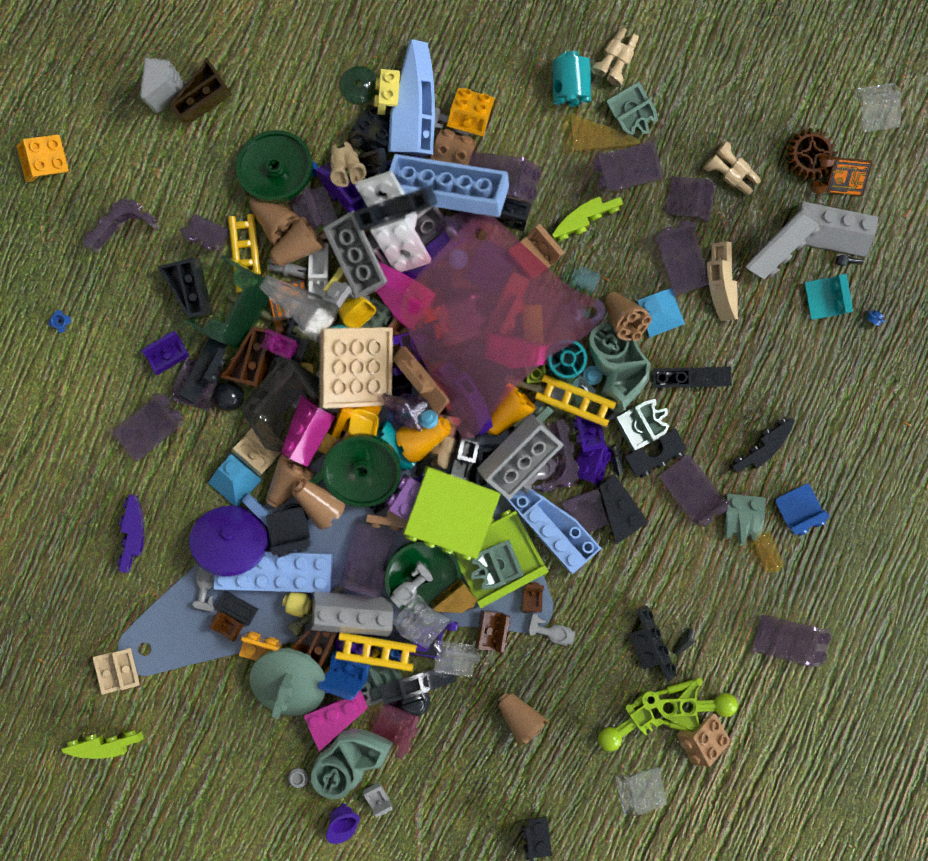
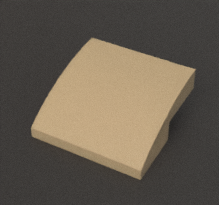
[231,421,284,476]
[93,648,140,695]

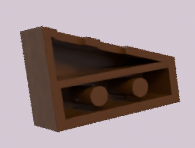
[220,326,272,388]
[290,627,338,667]

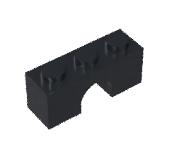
[624,429,687,478]

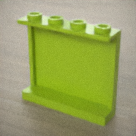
[402,466,501,560]
[453,509,548,608]

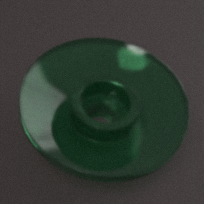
[340,66,377,104]

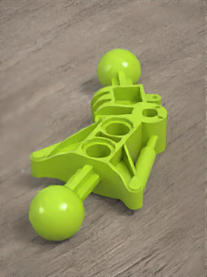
[598,677,738,752]

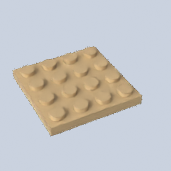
[320,327,393,408]

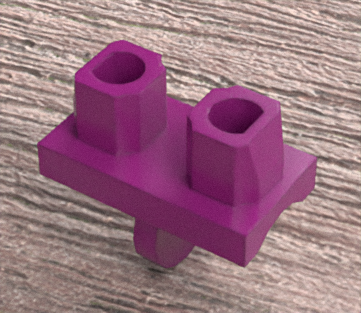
[260,329,298,359]

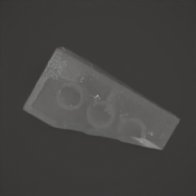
[260,275,339,343]

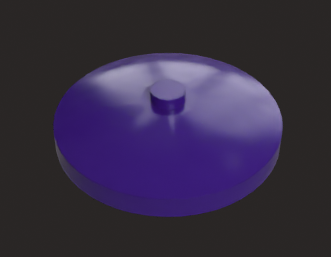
[189,506,268,577]

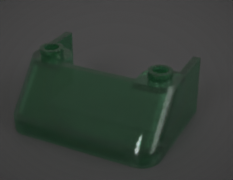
[185,255,275,348]

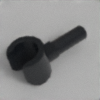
[835,254,864,267]

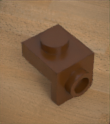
[522,582,544,613]
[209,611,244,642]

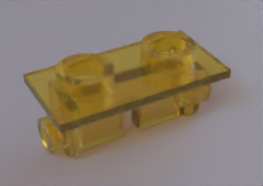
[754,531,785,574]

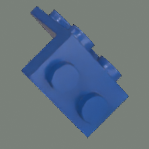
[775,484,830,536]
[318,650,370,700]

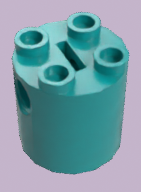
[552,51,591,106]
[547,340,587,380]

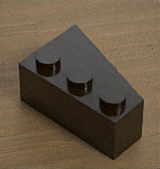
[169,57,232,127]

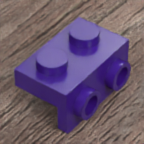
[142,331,190,375]
[572,414,606,452]
[572,447,611,485]

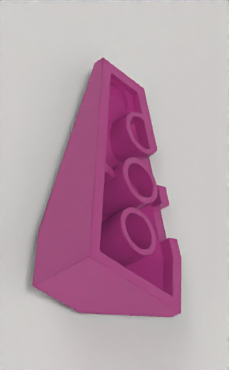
[376,260,436,331]

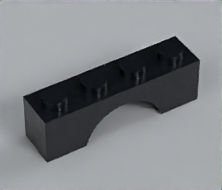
[354,185,438,231]

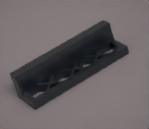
[450,197,531,231]

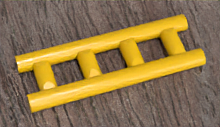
[228,214,263,293]
[535,374,617,427]
[335,632,417,672]

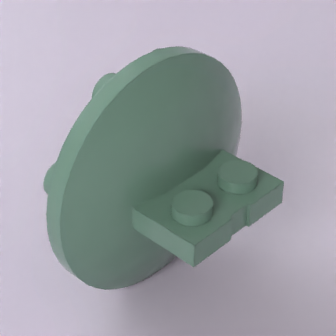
[250,648,326,719]

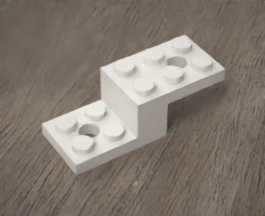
[356,171,431,272]

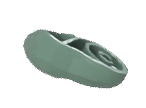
[588,323,651,413]
[311,728,393,799]

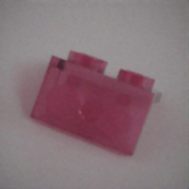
[372,704,420,760]

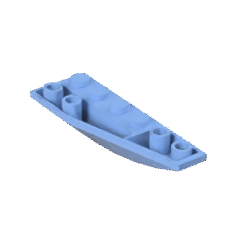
[388,39,435,157]
[503,489,602,575]

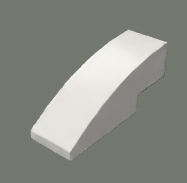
[308,243,329,305]

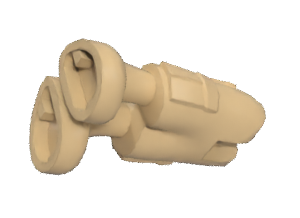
[591,27,639,87]
[703,141,761,196]
[330,142,366,187]
[430,414,462,469]

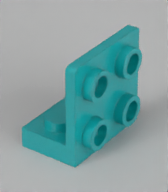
[804,274,853,320]

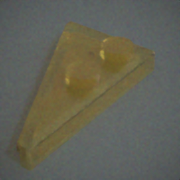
[570,113,641,152]

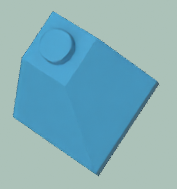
[635,289,685,338]
[208,454,262,506]

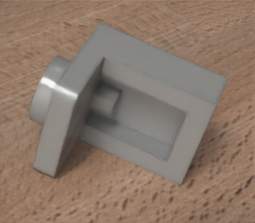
[322,281,355,308]
[363,782,392,818]

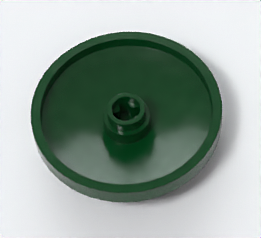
[236,130,313,203]
[323,433,401,507]
[384,540,461,616]

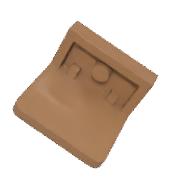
[430,129,477,165]
[508,224,565,280]
[677,713,730,767]

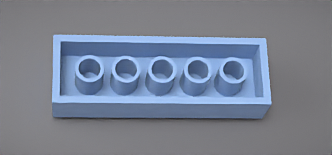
[386,154,509,217]
[214,551,333,593]

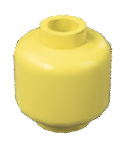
[282,592,312,618]

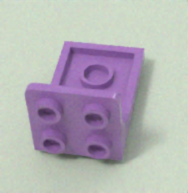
[385,473,421,521]

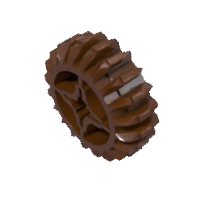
[785,128,838,180]

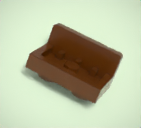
[475,610,510,653]

